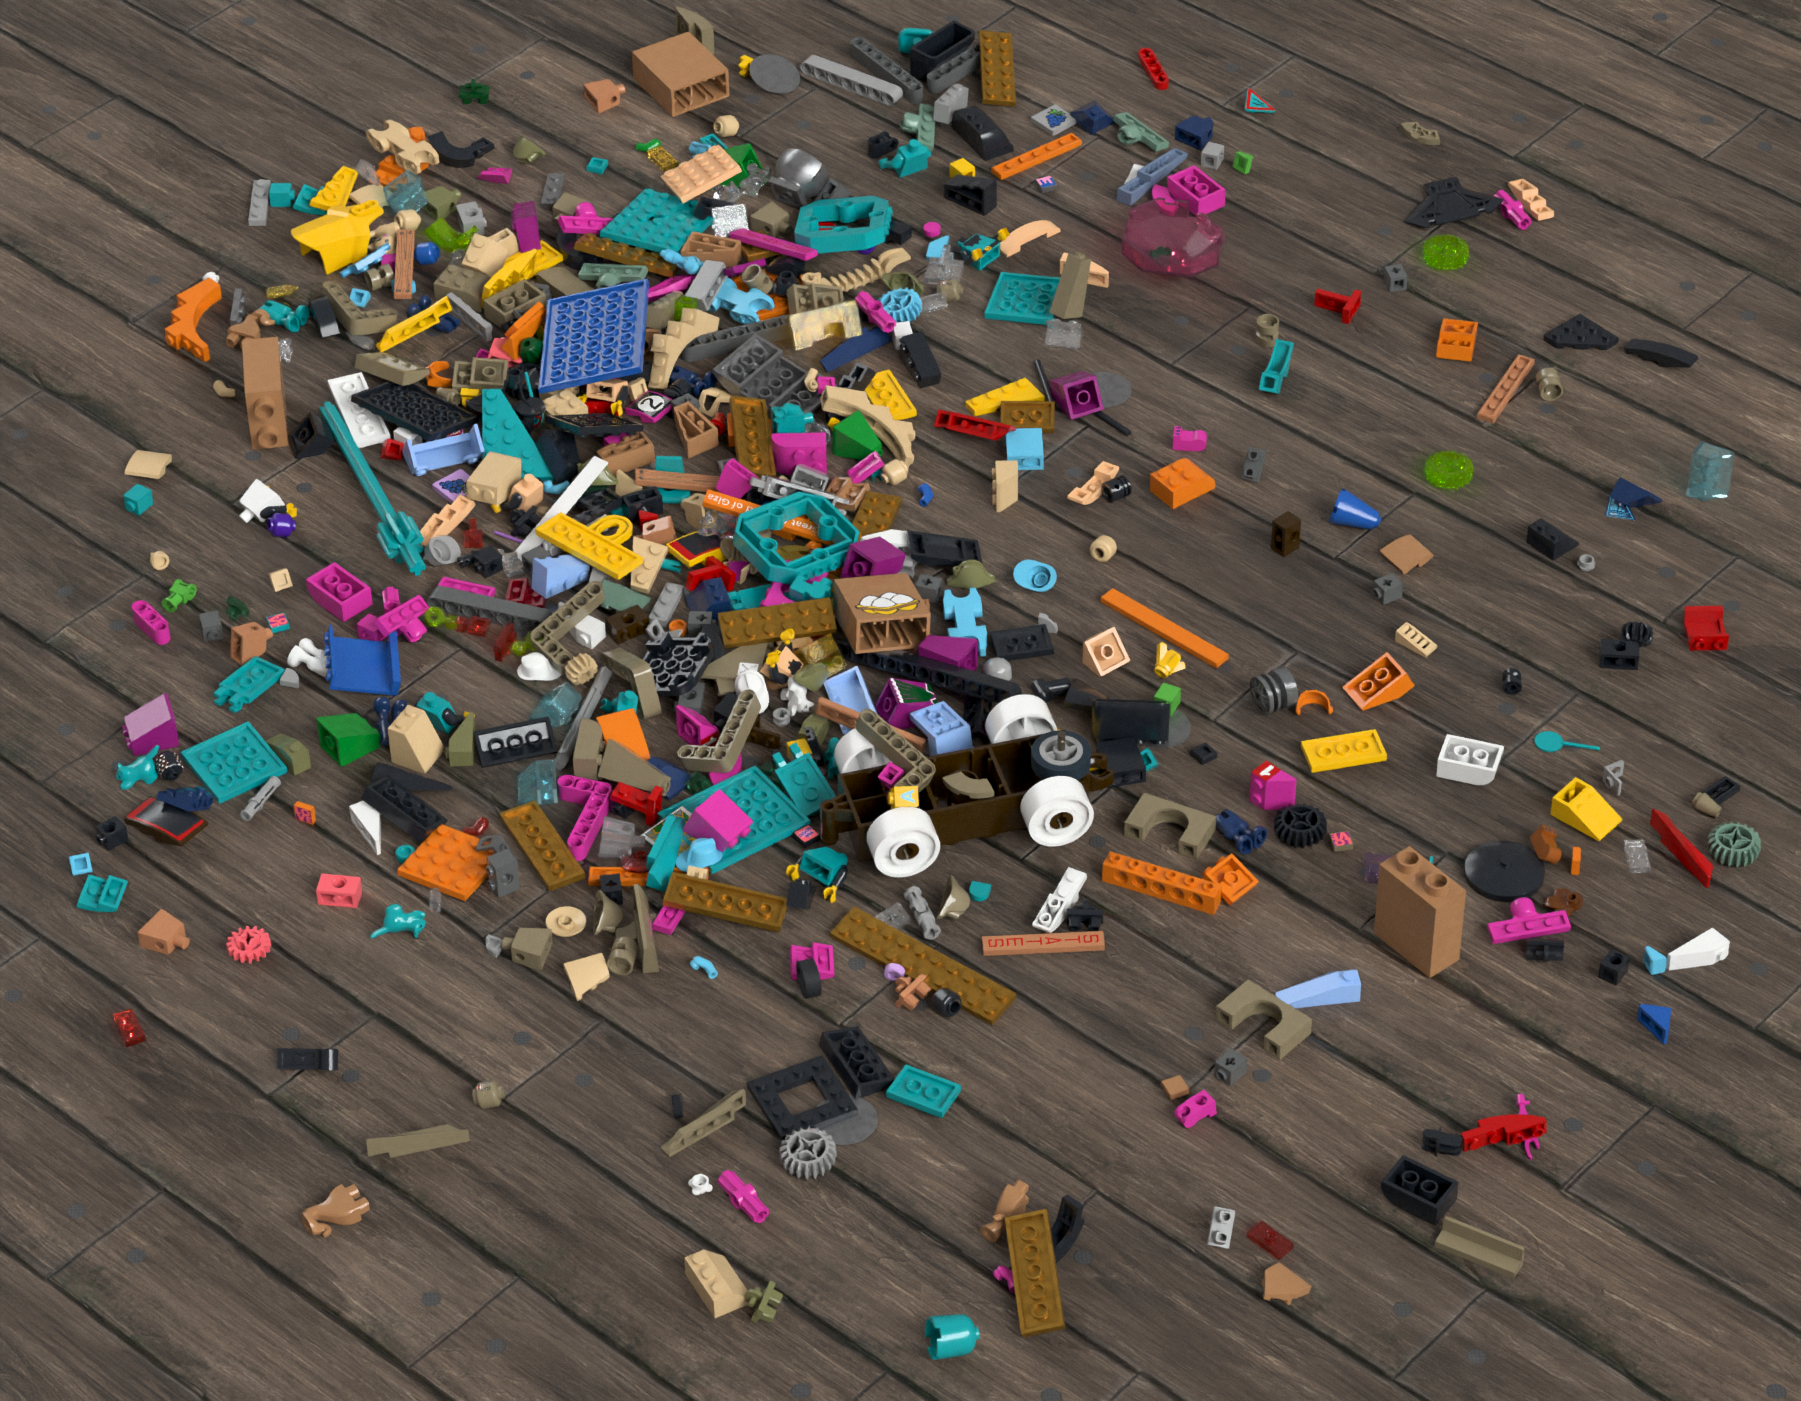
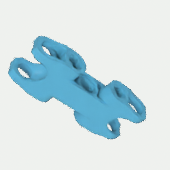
[708,278,775,325]
[943,587,987,657]

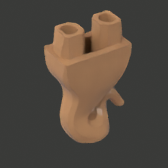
[225,309,275,349]
[980,1180,1029,1242]
[301,1184,370,1238]

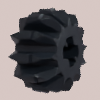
[1621,621,1653,647]

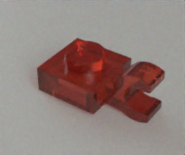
[464,518,483,548]
[456,616,491,637]

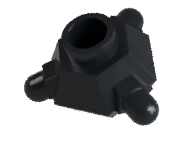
[767,271,801,298]

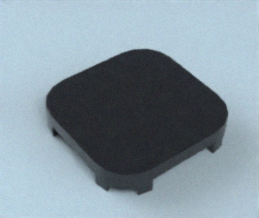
[629,632,715,696]

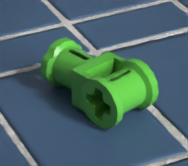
[161,579,197,613]

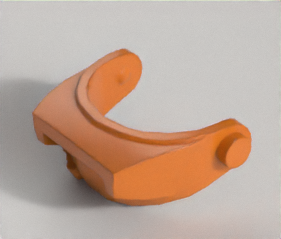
[426,361,453,387]
[1295,690,1333,715]

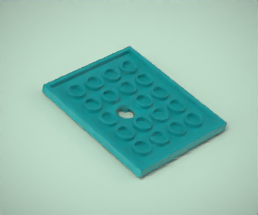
[600,189,717,254]
[657,766,810,874]

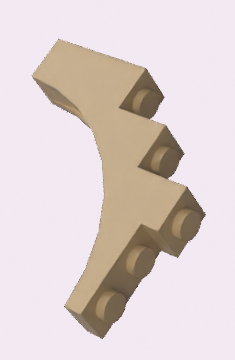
[648,308,720,390]
[820,385,915,468]

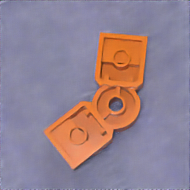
[369,127,429,193]

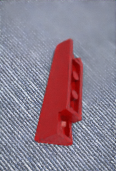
[934,409,1016,441]
[1650,808,1713,889]

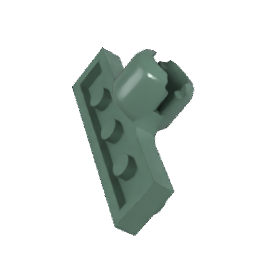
[900,103,935,152]
[1113,112,1169,151]
[578,263,648,289]

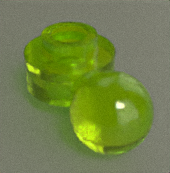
[425,606,459,629]
[512,631,543,656]

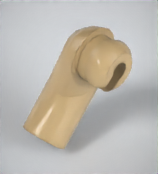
[804,368,818,392]
[213,380,236,398]

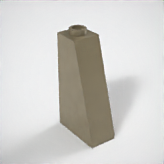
[1049,251,1091,319]
[598,739,671,796]

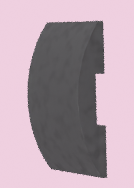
[712,333,837,419]

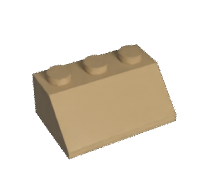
[684,1250,749,1318]

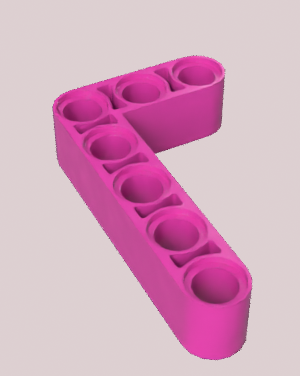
[557,775,612,861]

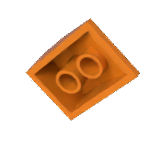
[1342,652,1415,711]

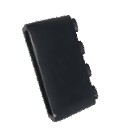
[910,20,975,80]
[1091,699,1170,744]

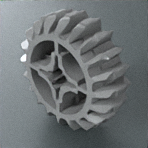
[779,1126,837,1180]

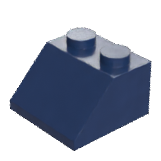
[685,577,731,620]

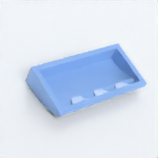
[824,666,878,734]

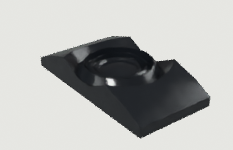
[906,530,983,567]

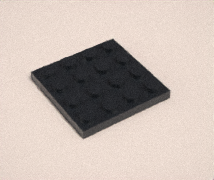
[546,413,644,437]

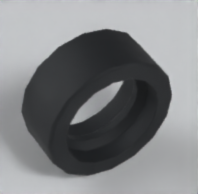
[796,958,822,999]

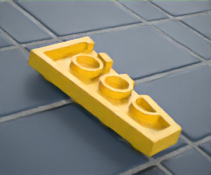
[309,166,359,211]

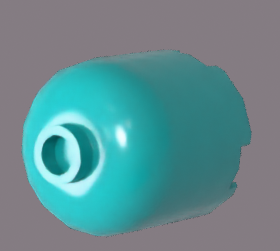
[925,1314,980,1360]

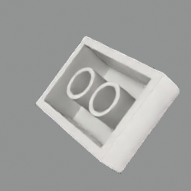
[1436,734,1504,785]

